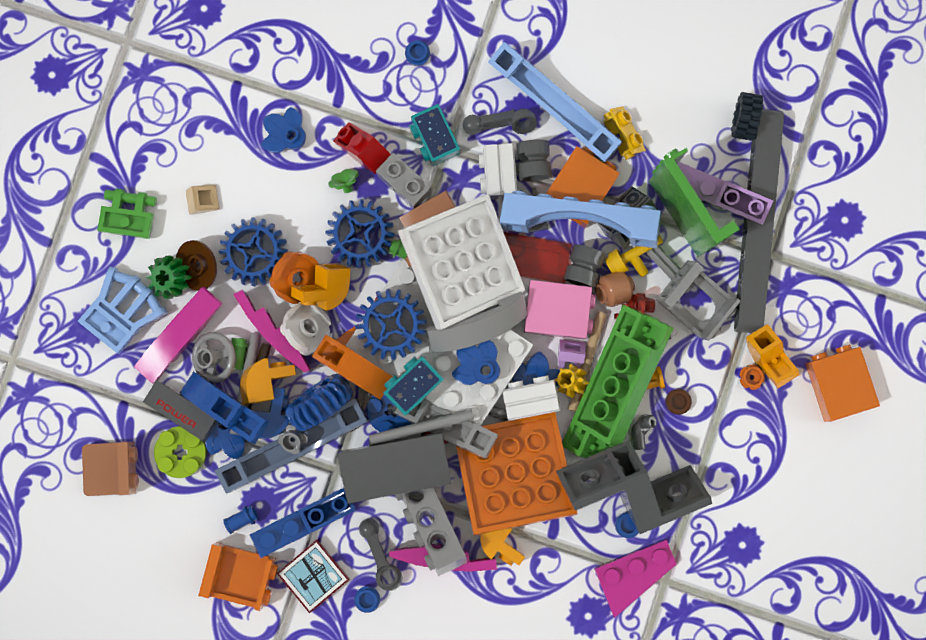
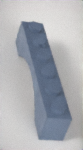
[214,398,369,494]

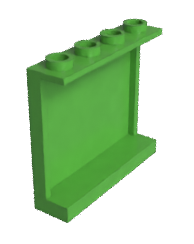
[648,148,739,257]

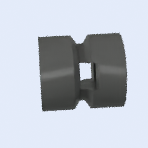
[516,139,552,181]
[563,244,605,289]

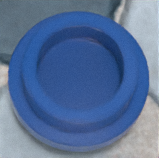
[405,40,430,66]
[354,586,380,613]

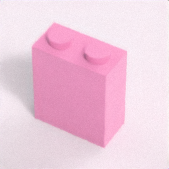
[524,280,596,340]

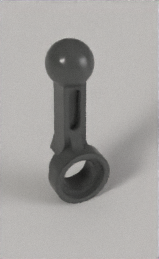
[462,109,537,135]
[359,518,403,591]

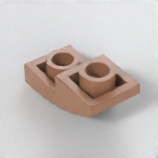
[399,190,456,228]

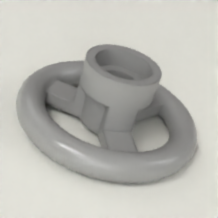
[192,332,236,383]

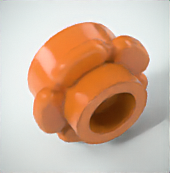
[739,365,765,390]

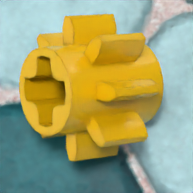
[555,364,589,398]

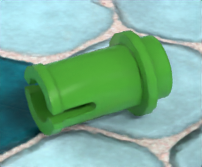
[388,239,407,259]
[231,337,249,370]

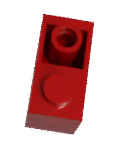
[333,122,391,174]

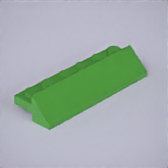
[562,305,674,458]

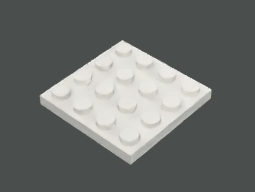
[398,194,526,330]

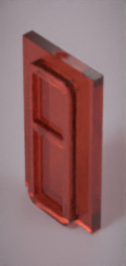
[503,232,571,284]

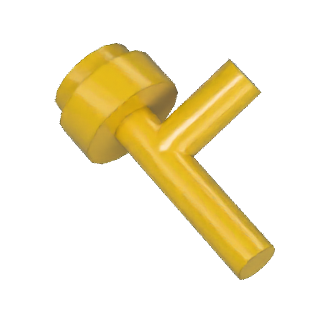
[605,234,664,277]

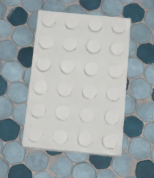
[346,259,533,426]

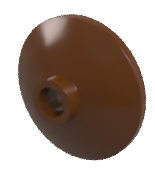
[176,240,217,291]

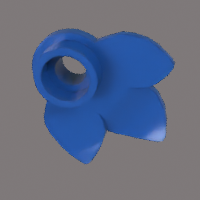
[261,107,306,153]
[452,340,500,385]
[512,351,560,387]
[205,422,246,459]

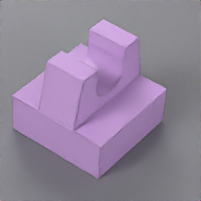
[558,339,585,369]

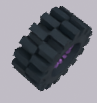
[731,92,763,141]

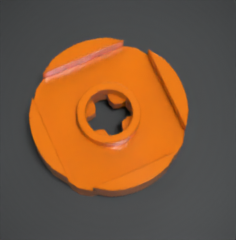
[269,252,319,304]

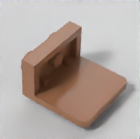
[82,442,139,496]

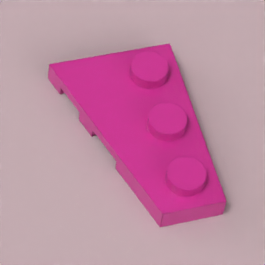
[594,539,676,618]

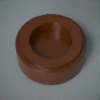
[665,389,692,415]

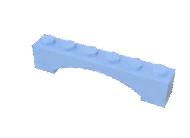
[488,42,623,162]
[500,191,661,249]

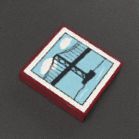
[277,539,350,614]

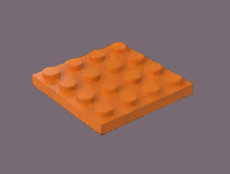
[456,412,578,536]

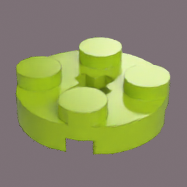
[154,426,207,478]

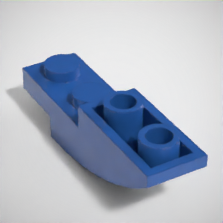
[180,371,269,444]
[249,488,356,558]

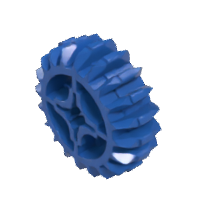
[325,199,395,269]
[219,217,289,287]
[355,289,427,360]
[285,374,353,431]

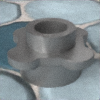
[278,424,308,454]

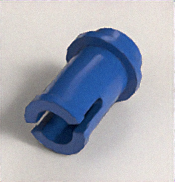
[223,505,259,534]

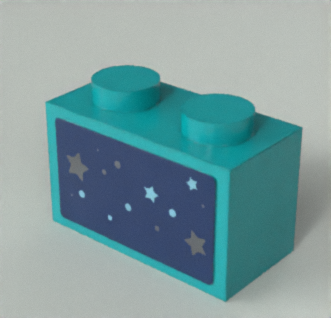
[409,104,460,167]
[383,356,444,416]

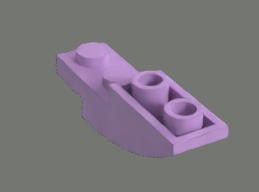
[677,162,773,225]

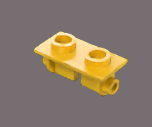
[603,106,646,160]

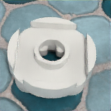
[280,303,332,356]

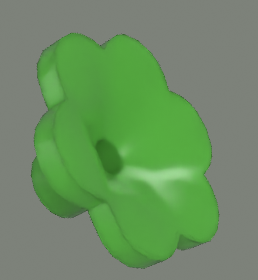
[328,169,359,193]

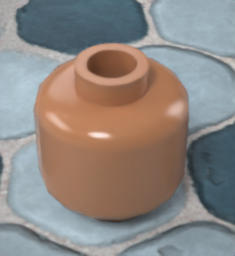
[595,272,635,307]

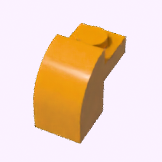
[291,263,351,310]
[746,324,799,389]
[240,358,296,405]
[480,528,525,566]

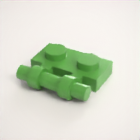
[97,189,157,239]

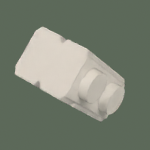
[478,143,517,200]
[502,376,561,421]

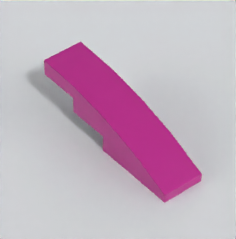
[134,287,223,384]
[233,290,312,374]
[389,543,497,572]

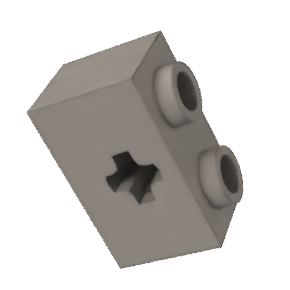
[376,153,432,209]

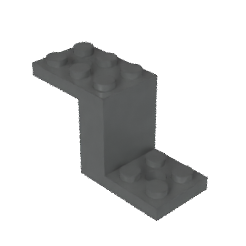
[556,440,713,534]

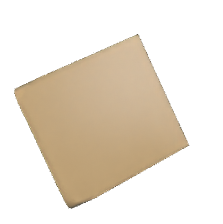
[186,185,219,215]

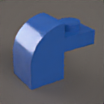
[252,387,289,439]

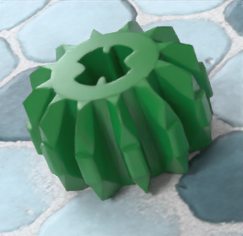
[145,255,192,299]

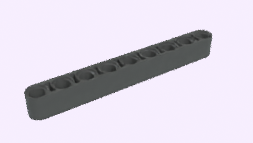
[734,109,784,334]

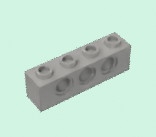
[395,488,467,576]

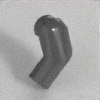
[631,414,657,450]

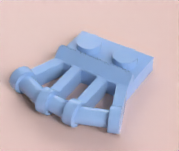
[78,266,168,354]

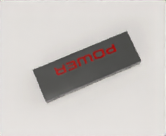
[143,380,218,442]

